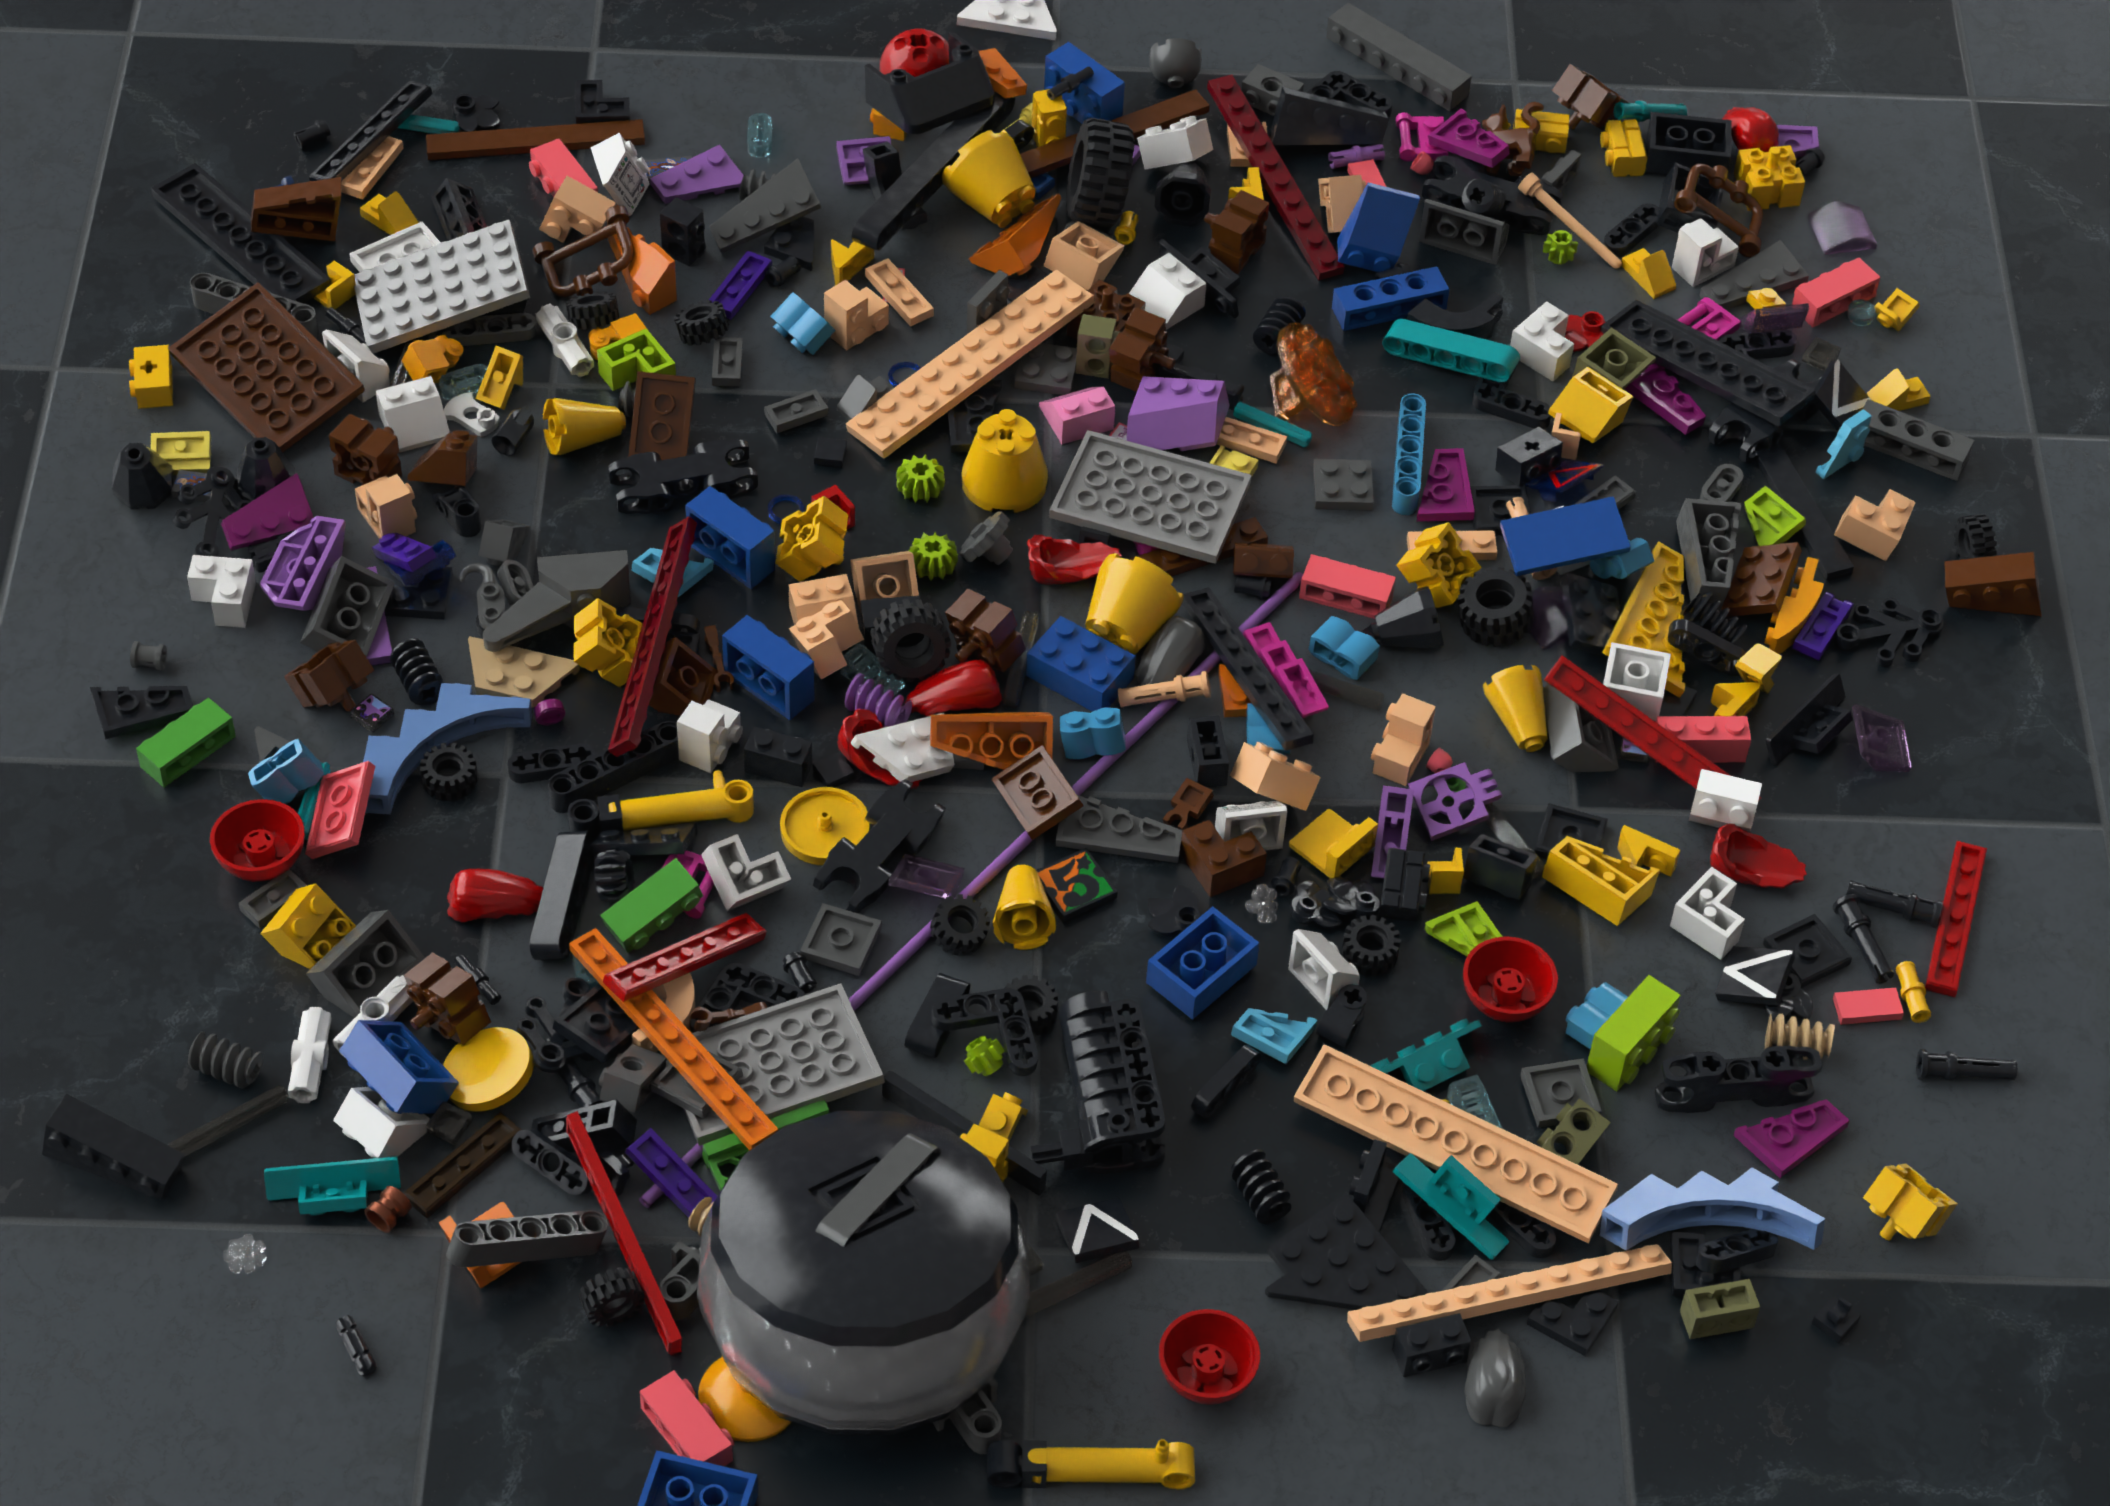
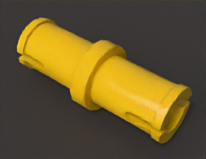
[1895,961,1931,1023]

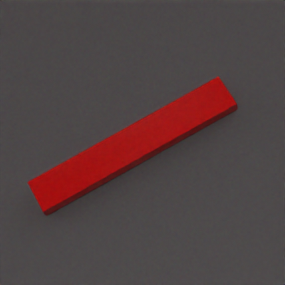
[1925,841,1987,997]
[603,913,767,1002]

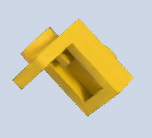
[1874,288,1920,331]
[978,1092,1028,1141]

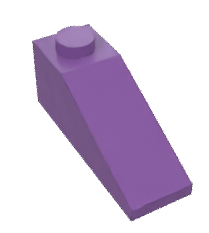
[1371,785,1414,879]

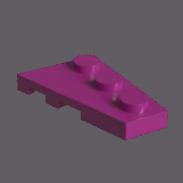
[1428,108,1509,168]
[1624,363,1706,435]
[1416,448,1475,522]
[221,473,314,551]
[1733,1099,1850,1178]

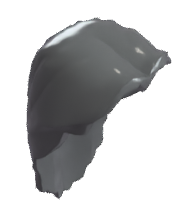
[1136,616,1205,686]
[1464,1328,1526,1427]

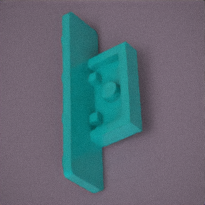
[1370,1018,1482,1091]
[1393,1153,1509,1260]
[264,1157,401,1215]

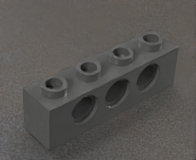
[1862,399,1975,481]

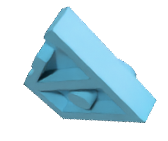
[1815,409,1872,479]
[632,548,714,597]
[1231,1008,1318,1064]

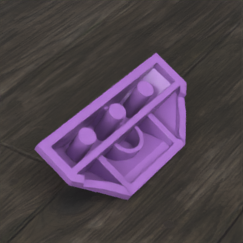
[260,516,346,611]

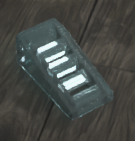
[840,643,905,696]
[1447,1075,1502,1128]

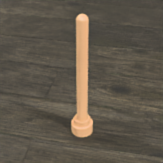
[1518,172,1622,269]

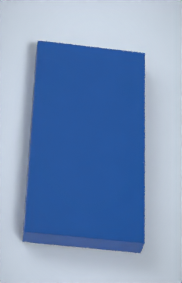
[1500,496,1631,576]

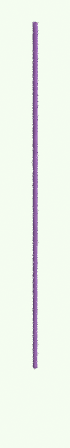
[639,572,1303,1208]

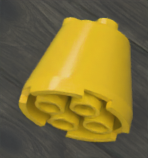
[942,129,1036,228]
[962,409,1048,513]
[1085,553,1184,655]

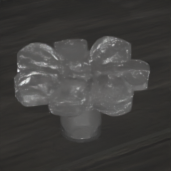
[1245,884,1278,923]
[223,1234,267,1274]

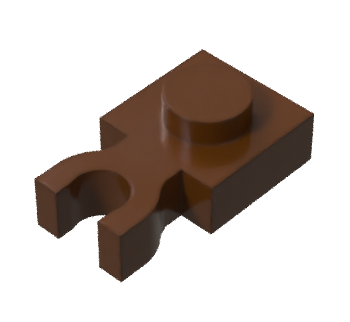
[1163,778,1214,830]

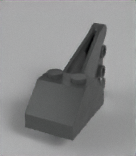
[459,550,631,652]

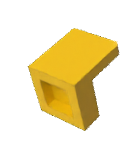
[314,260,356,309]
[1427,848,1464,894]

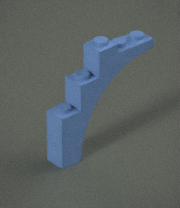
[363,683,532,815]
[1600,1168,1825,1250]

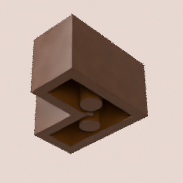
[1180,820,1267,897]

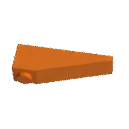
[969,193,1061,276]
[607,223,677,315]
[930,712,1053,770]

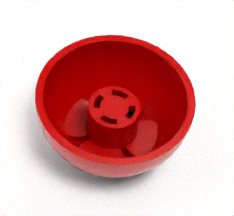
[880,29,949,77]
[210,799,305,882]
[1463,937,1558,1022]
[1159,1309,1260,1405]

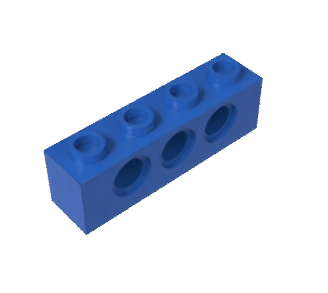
[1332,267,1449,331]

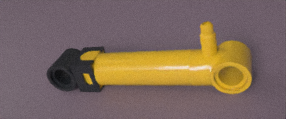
[568,770,754,838]
[987,1439,1195,1490]

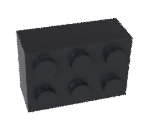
[1645,112,1732,175]

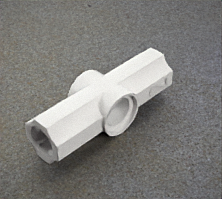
[536,303,594,377]
[333,975,413,1056]
[288,1007,331,1103]

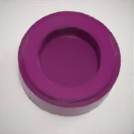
[533,699,566,725]

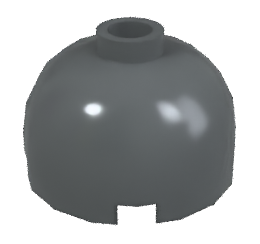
[1149,38,1202,88]

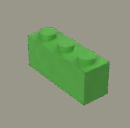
[136,697,236,787]
[600,858,703,953]

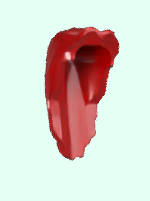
[1722,107,1779,152]
[1027,534,1122,585]
[905,660,1003,716]
[837,708,922,789]
[1710,824,1807,889]
[447,869,543,922]

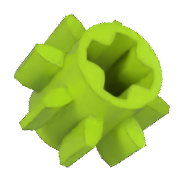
[1543,230,1578,264]
[964,1036,1005,1076]

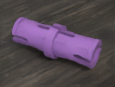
[1328,144,1385,169]

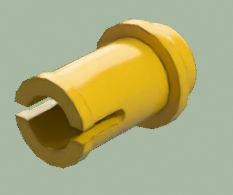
[1114,211,1139,245]

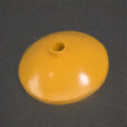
[698,1356,792,1442]

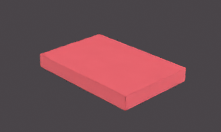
[305,761,375,859]

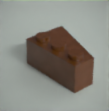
[251,177,341,241]
[1944,552,2042,616]

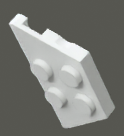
[957,0,1057,40]
[850,713,955,782]

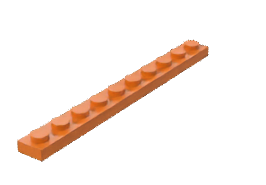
[569,928,779,1151]

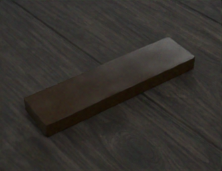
[403,1112,522,1218]

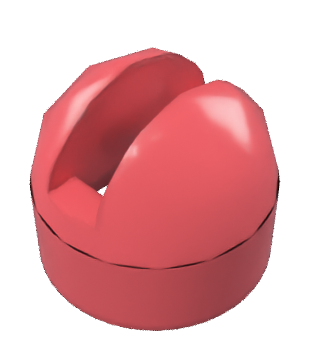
[1410,151,1434,175]
[1426,748,1453,773]

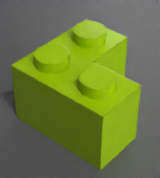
[597,328,676,391]

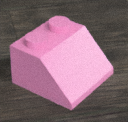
[1039,387,1115,445]

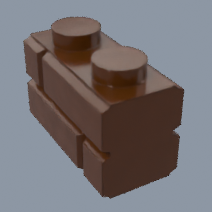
[1233,542,1294,578]

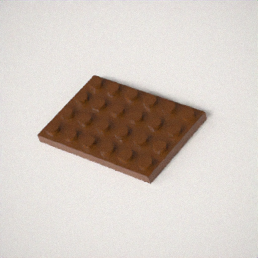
[168,282,365,452]

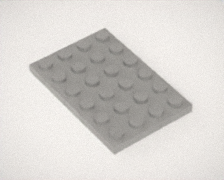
[354,219,530,354]
[1049,430,1252,564]
[660,983,885,1146]

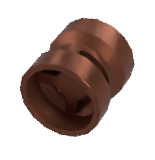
[365,1186,412,1233]

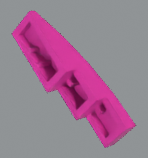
[1243,622,1329,718]

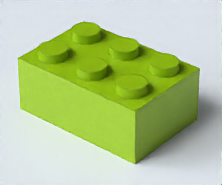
[1586,975,1681,1092]

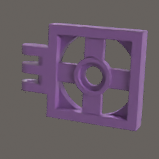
[1408,762,1502,841]

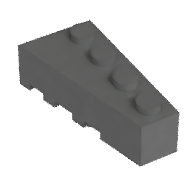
[1676,498,1741,611]

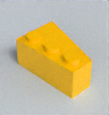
[1542,836,1660,926]

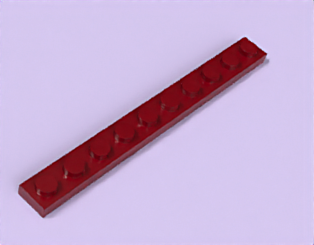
[1207,74,1345,281]
[608,516,697,757]

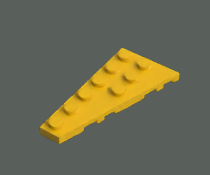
[1602,541,1685,698]

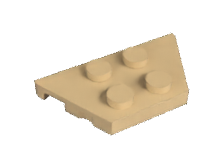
[468,636,580,708]

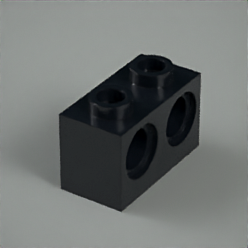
[660,197,706,266]

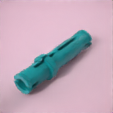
[1614,101,1687,122]

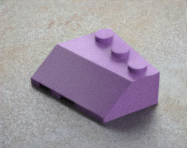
[1127,376,1230,451]

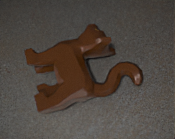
[1482,102,1544,176]

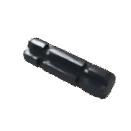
[336,1315,377,1376]

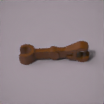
[704,625,734,692]
[690,1002,768,1032]

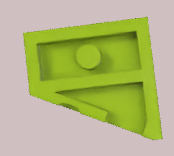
[1744,486,1806,546]

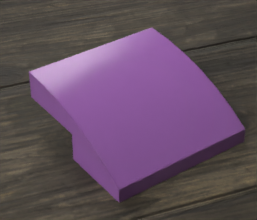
[836,136,891,185]

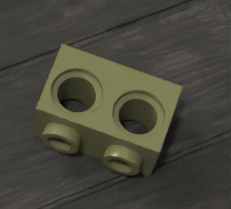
[1076,314,1120,379]
[1536,1098,1611,1165]
[1680,1279,1760,1339]

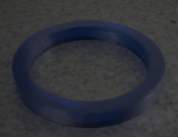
[888,362,921,387]
[768,494,804,524]

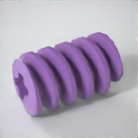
[845,673,912,727]

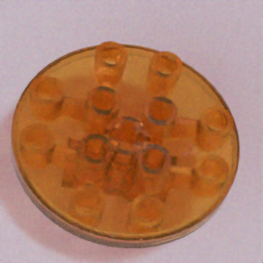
[1270,323,1357,427]

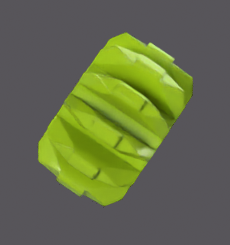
[896,454,945,503]
[908,531,958,581]

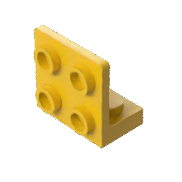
[1289,809,1378,878]

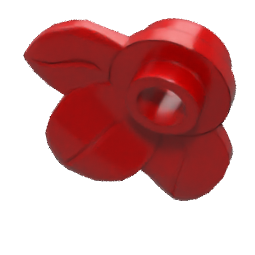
[1564,311,1606,351]

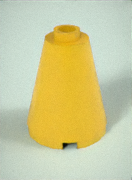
[543,398,626,455]
[1483,665,1548,752]
[993,865,1056,950]

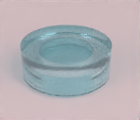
[1847,299,1876,326]

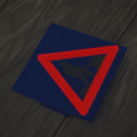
[1525,459,1604,502]

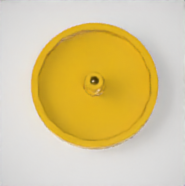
[780,787,870,865]
[443,1027,534,1111]

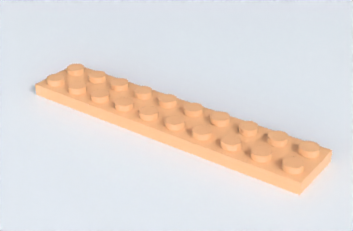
[845,270,1095,459]
[1294,1044,1618,1243]

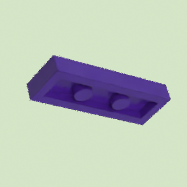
[709,251,772,320]
[372,532,437,572]
[625,1128,717,1218]

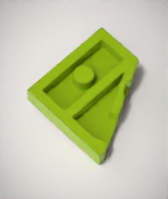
[1424,901,1502,956]

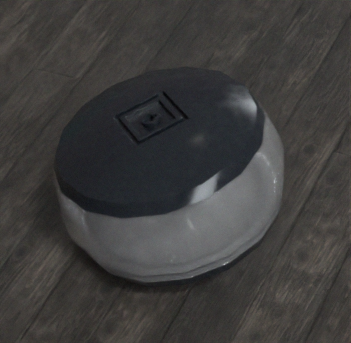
[697,1111,1030,1436]

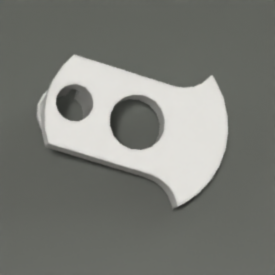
[444,392,500,437]

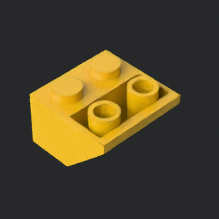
[1548,367,1633,443]
[260,883,356,969]

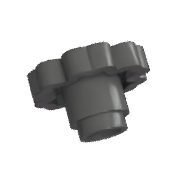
[959,511,1013,565]

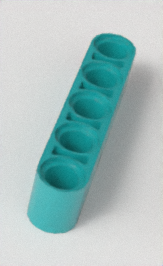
[1382,319,1520,382]

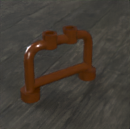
[1674,163,1763,258]
[532,205,634,297]

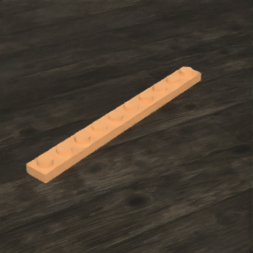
[1347,1244,1672,1342]

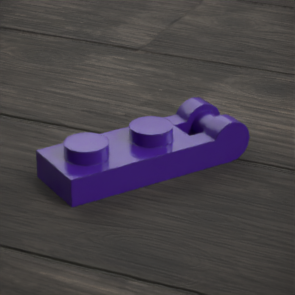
[1792,592,1854,661]

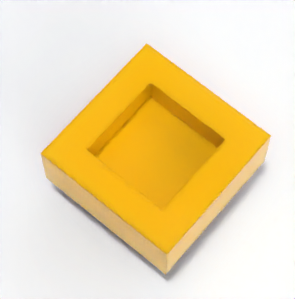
[1746,288,1786,316]

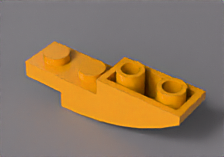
[1764,557,1824,654]

